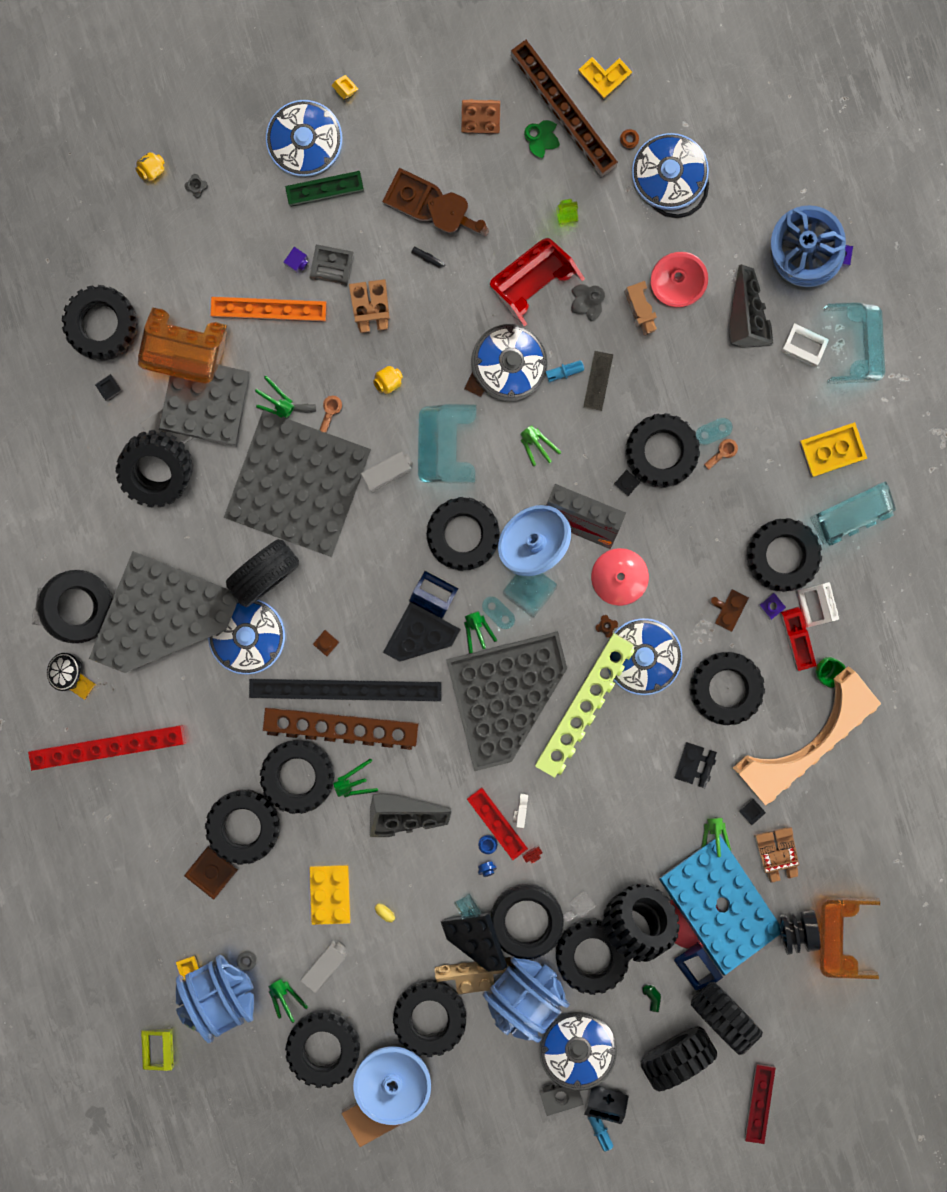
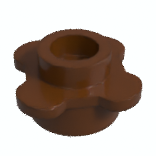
[596,615,618,637]

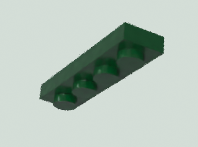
[285,171,364,206]

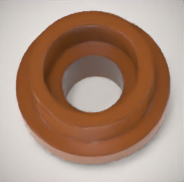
[620,129,639,149]

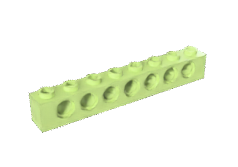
[535,632,635,778]

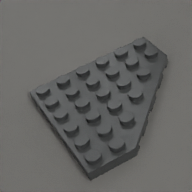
[89,551,238,673]
[446,631,567,771]

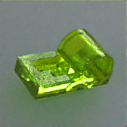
[556,199,578,225]

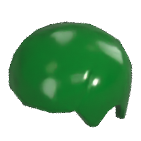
[815,657,846,688]

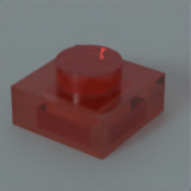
[522,845,543,864]

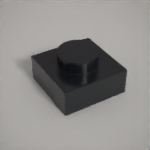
[95,374,122,401]
[614,469,641,497]
[738,798,766,825]

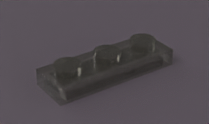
[583,351,613,411]

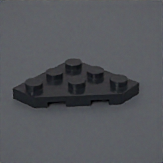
[383,602,461,662]
[441,913,507,972]

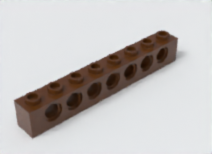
[510,39,618,178]
[263,707,419,750]

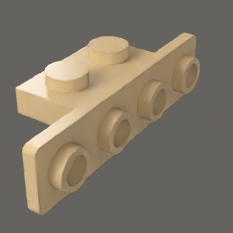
[435,957,512,994]

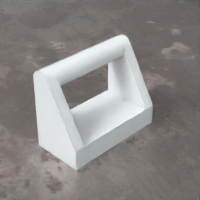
[781,323,829,367]
[796,582,839,628]

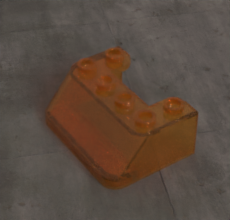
[138,307,227,383]

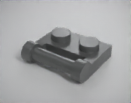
[310,244,354,286]

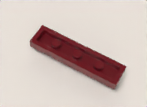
[745,1064,776,1144]

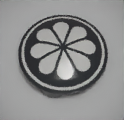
[47,653,82,691]

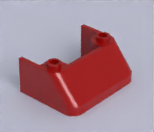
[490,238,585,327]

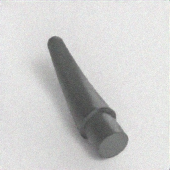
[293,404,316,413]

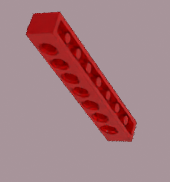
[28,725,186,771]

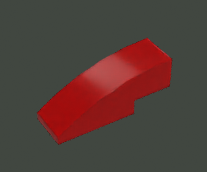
[780,607,817,671]

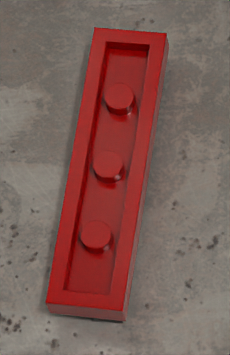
[467,787,528,860]

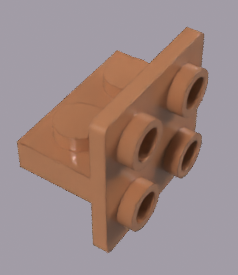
[461,99,500,133]

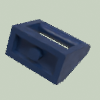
[409,571,459,619]
[674,942,723,991]

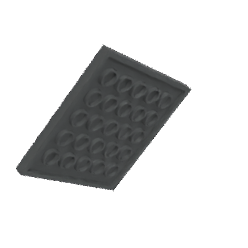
[224,410,371,557]

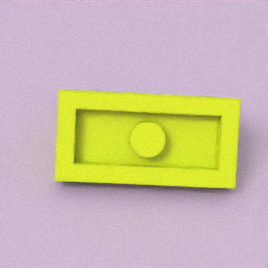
[141,1029,174,1071]

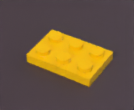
[800,422,867,477]
[310,865,350,925]

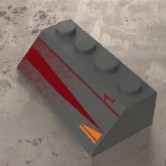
[546,484,626,549]

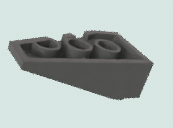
[730,264,773,347]
[370,794,451,837]

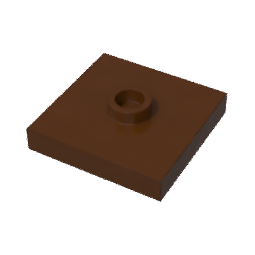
[184,845,238,900]

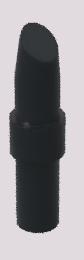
[411,246,446,268]

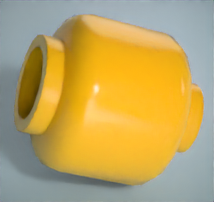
[135,152,165,181]
[373,366,403,394]

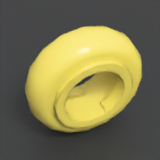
[375,904,395,923]

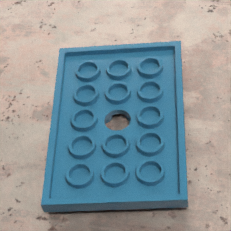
[659,836,780,975]

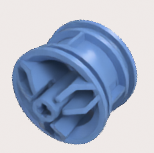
[771,205,846,287]
[176,955,254,1043]
[482,957,570,1043]

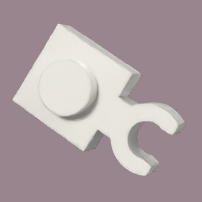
[513,794,528,828]

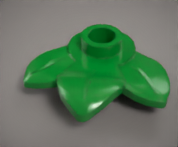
[524,120,560,158]

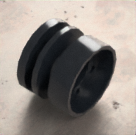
[779,910,821,955]

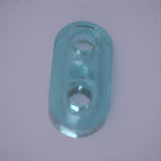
[696,418,733,445]
[482,597,515,629]

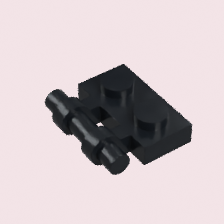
[674,742,717,788]

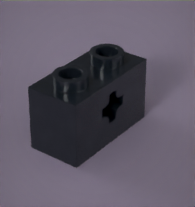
[584,1086,629,1124]

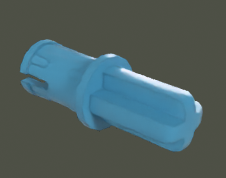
[546,360,584,383]
[587,1116,613,1152]

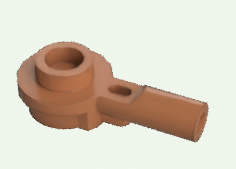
[319,395,342,433]
[704,439,738,470]

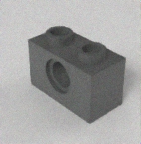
[540,1084,584,1116]

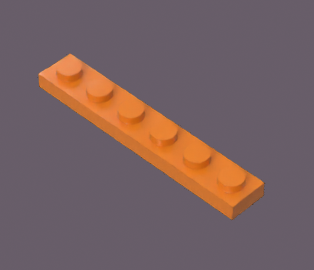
[211,297,327,322]

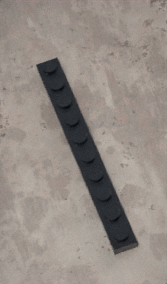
[249,679,442,701]

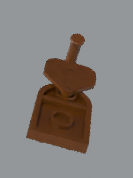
[382,168,489,236]

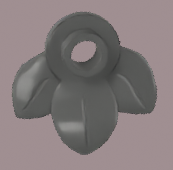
[571,284,605,321]

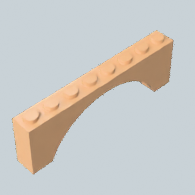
[733,666,881,805]

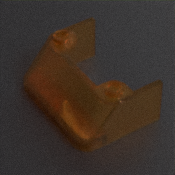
[820,897,880,979]

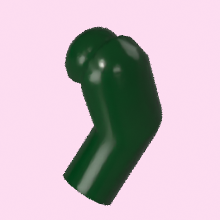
[642,985,661,1012]

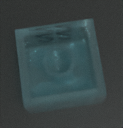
[503,573,557,618]

